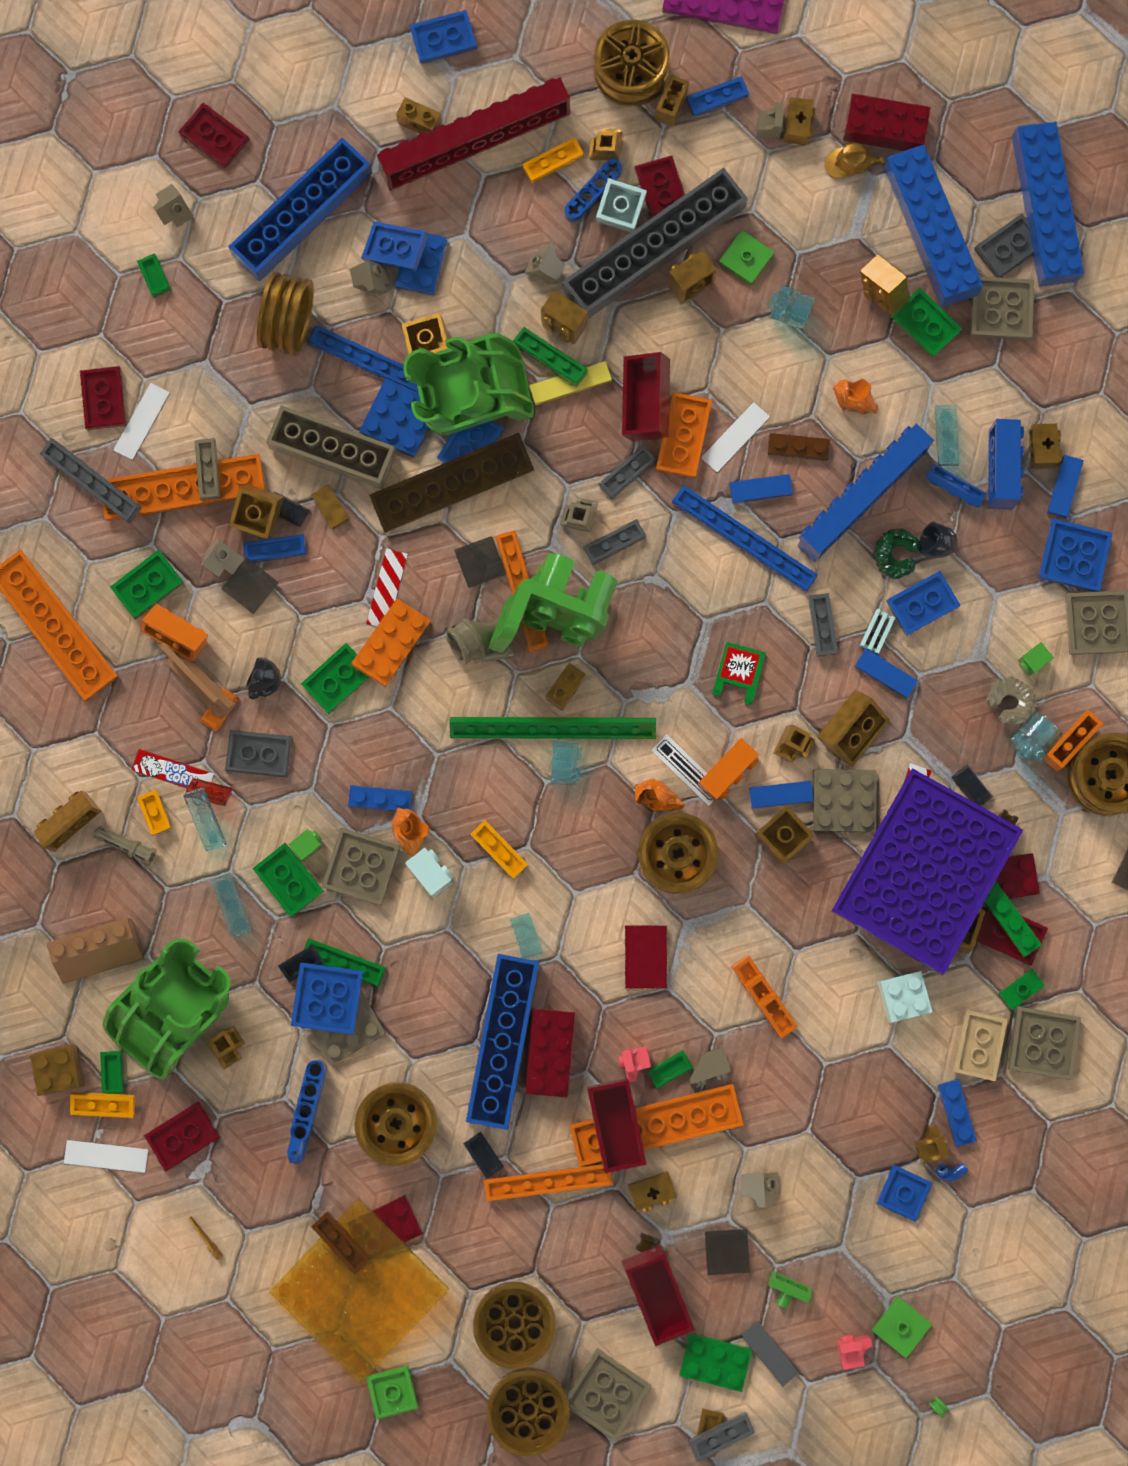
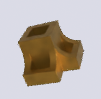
[589,129,623,161]
[773,725,815,763]
[207,1026,245,1070]
[914,1124,950,1164]

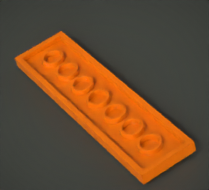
[102,454,266,521]
[0,549,119,702]
[569,1083,744,1167]

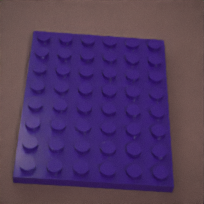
[831,768,1023,975]

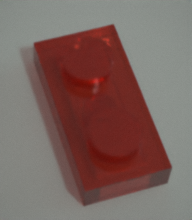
[186,778,232,807]

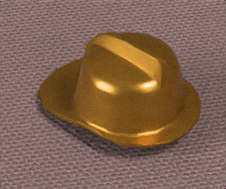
[825,143,872,178]

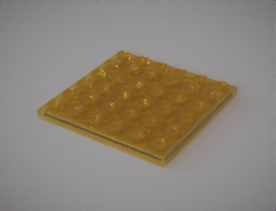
[269,1198,450,1384]

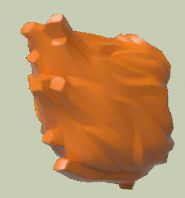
[832,379,878,415]
[635,779,685,811]
[392,808,429,859]

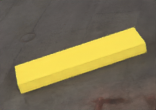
[529,361,612,406]

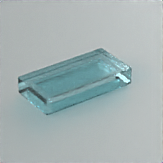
[510,913,543,959]

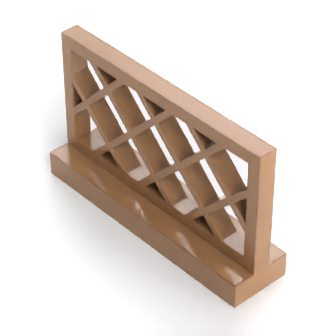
[159,642,236,719]

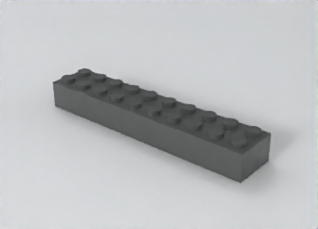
[562,168,748,319]

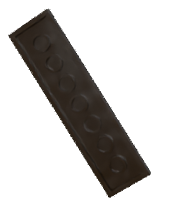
[369,432,535,533]

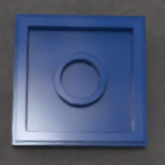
[876,1164,933,1222]

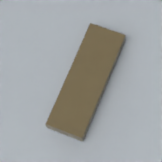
[195,438,221,501]

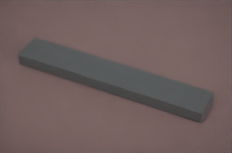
[40,438,142,524]

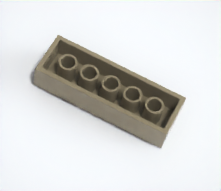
[266,405,397,489]

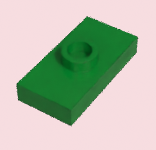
[998,969,1045,1011]

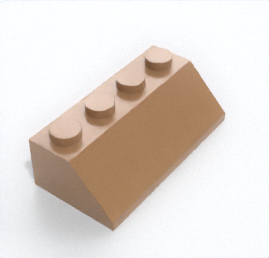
[46,918,144,984]

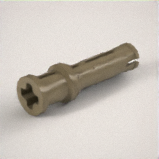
[94,826,157,866]

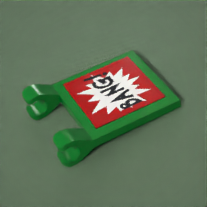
[712,642,766,705]

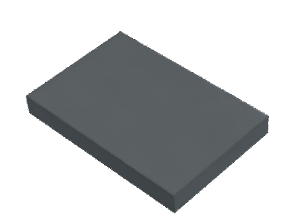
[974,213,1034,278]
[225,730,292,778]

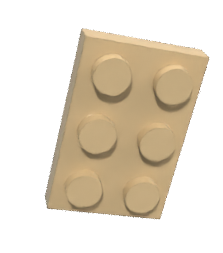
[953,1010,1008,1082]

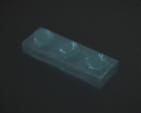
[935,405,960,466]
[183,787,227,852]
[211,873,252,939]

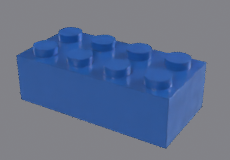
[988,419,1024,510]

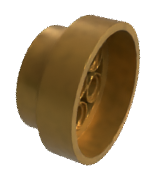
[473,1282,556,1369]
[487,1368,569,1457]

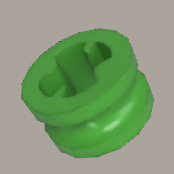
[929,1396,950,1418]

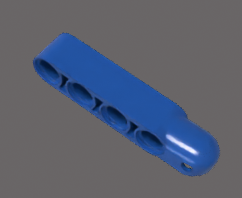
[287,1060,327,1164]

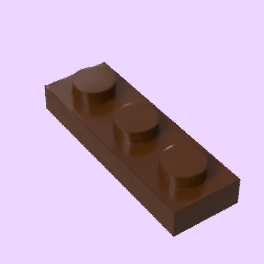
[767,433,830,461]
[311,1211,371,1275]

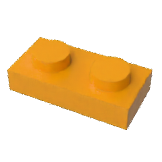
[137,789,172,836]

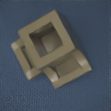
[756,102,786,139]
[153,184,194,227]
[525,243,565,284]
[350,260,390,295]
[560,497,598,532]
[200,539,244,577]
[741,1172,779,1207]

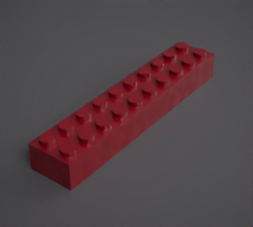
[377,77,570,191]

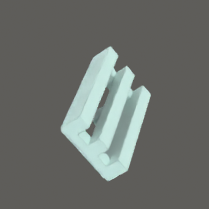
[859,609,895,655]

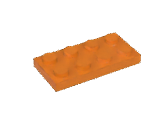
[656,392,712,479]
[351,599,431,688]

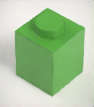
[1018,642,1054,676]
[288,829,323,862]

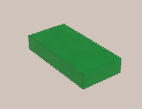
[137,253,171,298]
[100,1050,124,1094]
[646,1050,693,1089]

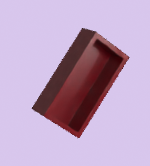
[843,93,931,151]
[622,352,670,441]
[525,1009,575,1098]
[587,1078,647,1174]
[621,1245,695,1347]

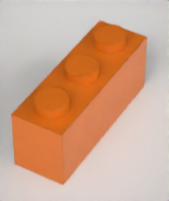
[141,604,208,662]
[1041,710,1104,771]
[698,738,759,802]

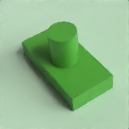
[769,1271,812,1308]

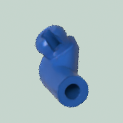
[936,1163,968,1182]

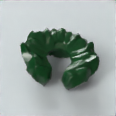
[873,528,921,579]

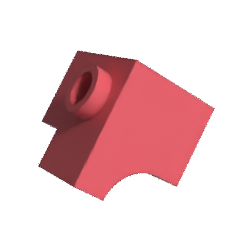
[618,1046,651,1082]
[836,1334,872,1370]

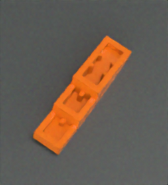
[731,955,798,1039]

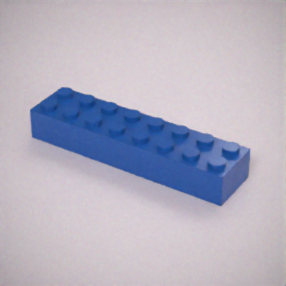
[1012,121,1084,287]
[228,137,373,282]
[884,145,983,307]
[798,423,934,562]
[466,954,540,1130]

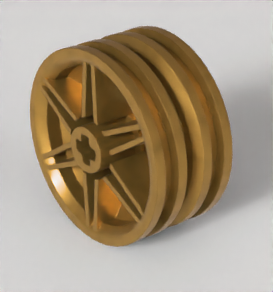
[594,19,670,107]
[257,272,314,356]
[1067,733,1128,816]
[638,812,718,894]
[355,1082,437,1166]

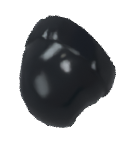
[919,521,958,558]
[246,657,281,700]

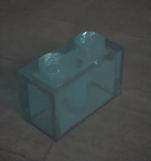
[551,740,582,785]

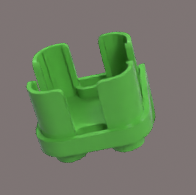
[403,333,534,435]
[489,553,617,653]
[102,939,231,1080]

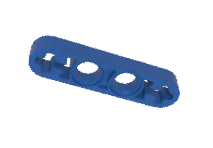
[565,159,622,222]

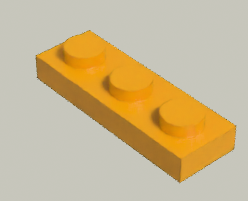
[522,137,584,183]
[470,820,528,879]
[70,1092,135,1118]

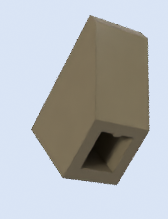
[689,1047,731,1087]

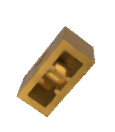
[655,75,689,126]
[396,97,442,134]
[783,97,816,145]
[1029,423,1062,469]
[545,663,586,711]
[628,1171,677,1213]

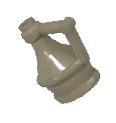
[446,617,514,665]

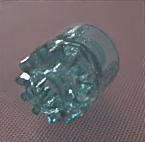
[768,285,815,330]
[1011,712,1062,762]

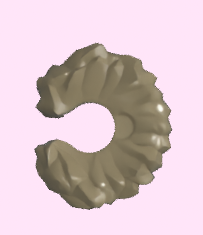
[986,676,1037,725]

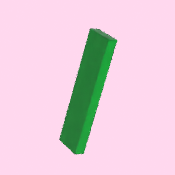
[513,327,588,387]
[304,938,386,987]

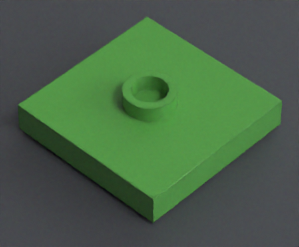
[718,230,774,285]
[871,1296,932,1358]
[366,1365,419,1420]

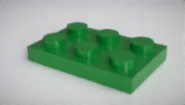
[890,287,962,358]
[110,550,184,620]
[301,643,370,714]
[252,843,324,918]
[679,1332,752,1392]

